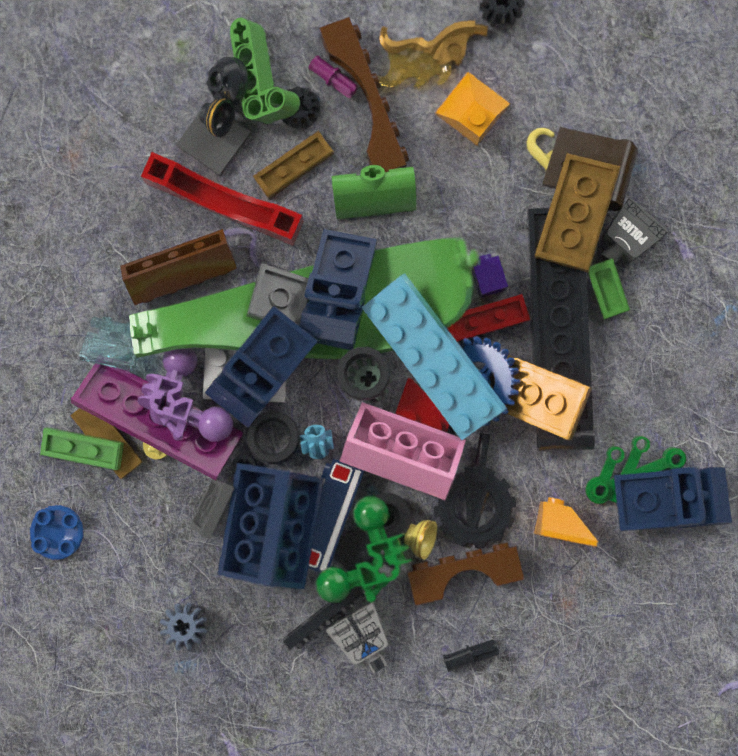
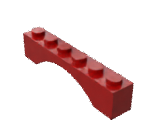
[141,152,304,246]

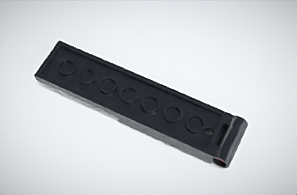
[527,208,595,452]

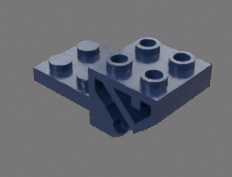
[300,229,377,350]
[205,306,317,427]
[614,467,732,532]

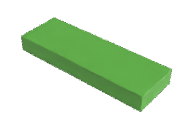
[40,427,124,470]

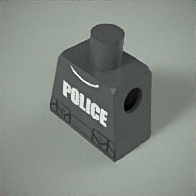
[601,197,669,264]

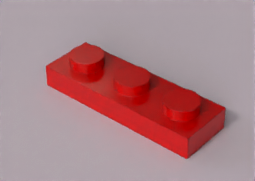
[447,294,530,342]

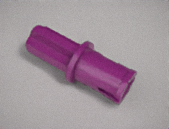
[308,55,358,98]

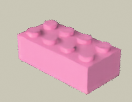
[340,402,466,500]

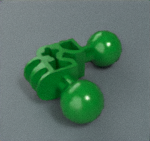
[316,496,413,603]

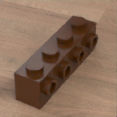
[120,229,237,306]

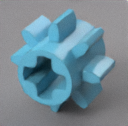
[300,425,334,459]

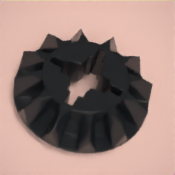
[281,85,320,129]

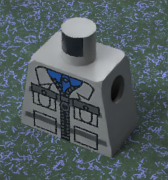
[326,602,389,673]

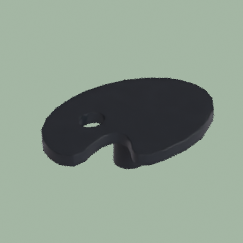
[336,530,395,571]

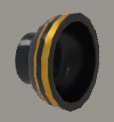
[199,98,235,138]

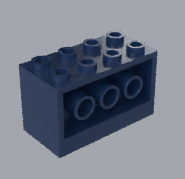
[217,463,324,589]

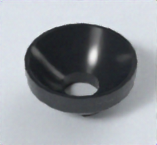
[207,57,248,106]

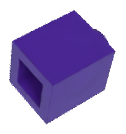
[471,254,508,298]

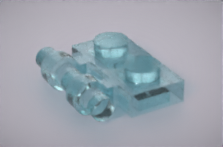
[79,316,138,372]

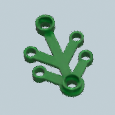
[585,435,686,504]

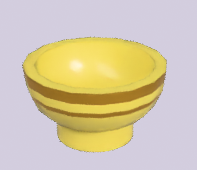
[404,520,437,560]

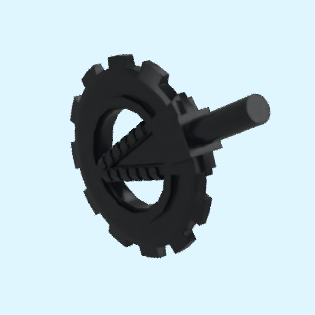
[434,433,516,548]

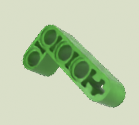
[230,18,300,124]

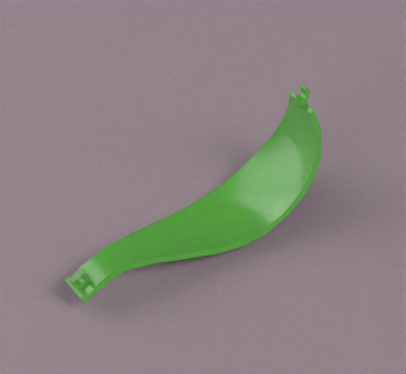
[129,237,479,359]

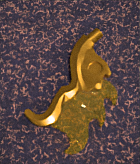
[377,21,488,88]

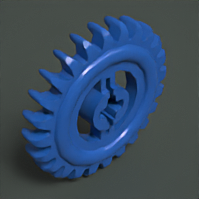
[459,337,520,426]

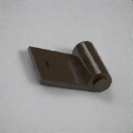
[542,127,639,211]

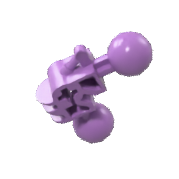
[137,348,233,442]

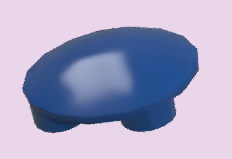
[30,505,84,560]

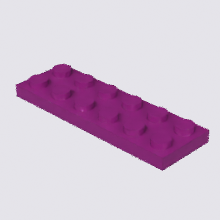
[71,357,243,481]

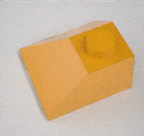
[435,72,510,146]
[534,497,598,547]

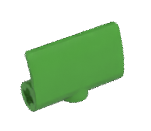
[331,165,416,219]

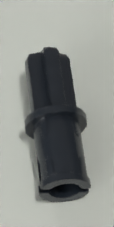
[443,639,499,672]

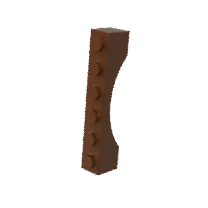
[319,17,409,172]

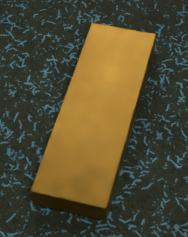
[253,131,334,199]
[70,408,143,479]

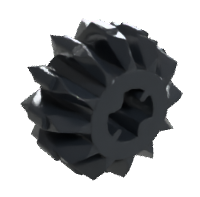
[479,0,525,29]

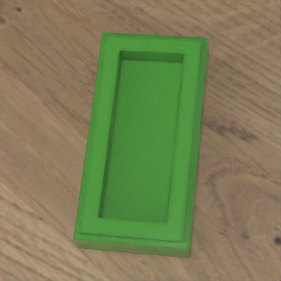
[587,258,630,320]

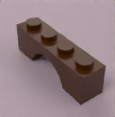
[407,542,524,606]

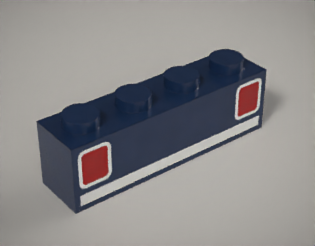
[308,458,365,573]

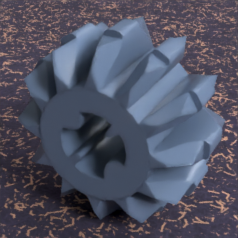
[160,602,207,650]

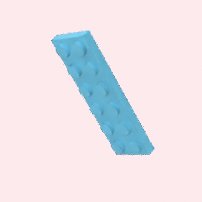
[362,273,506,440]

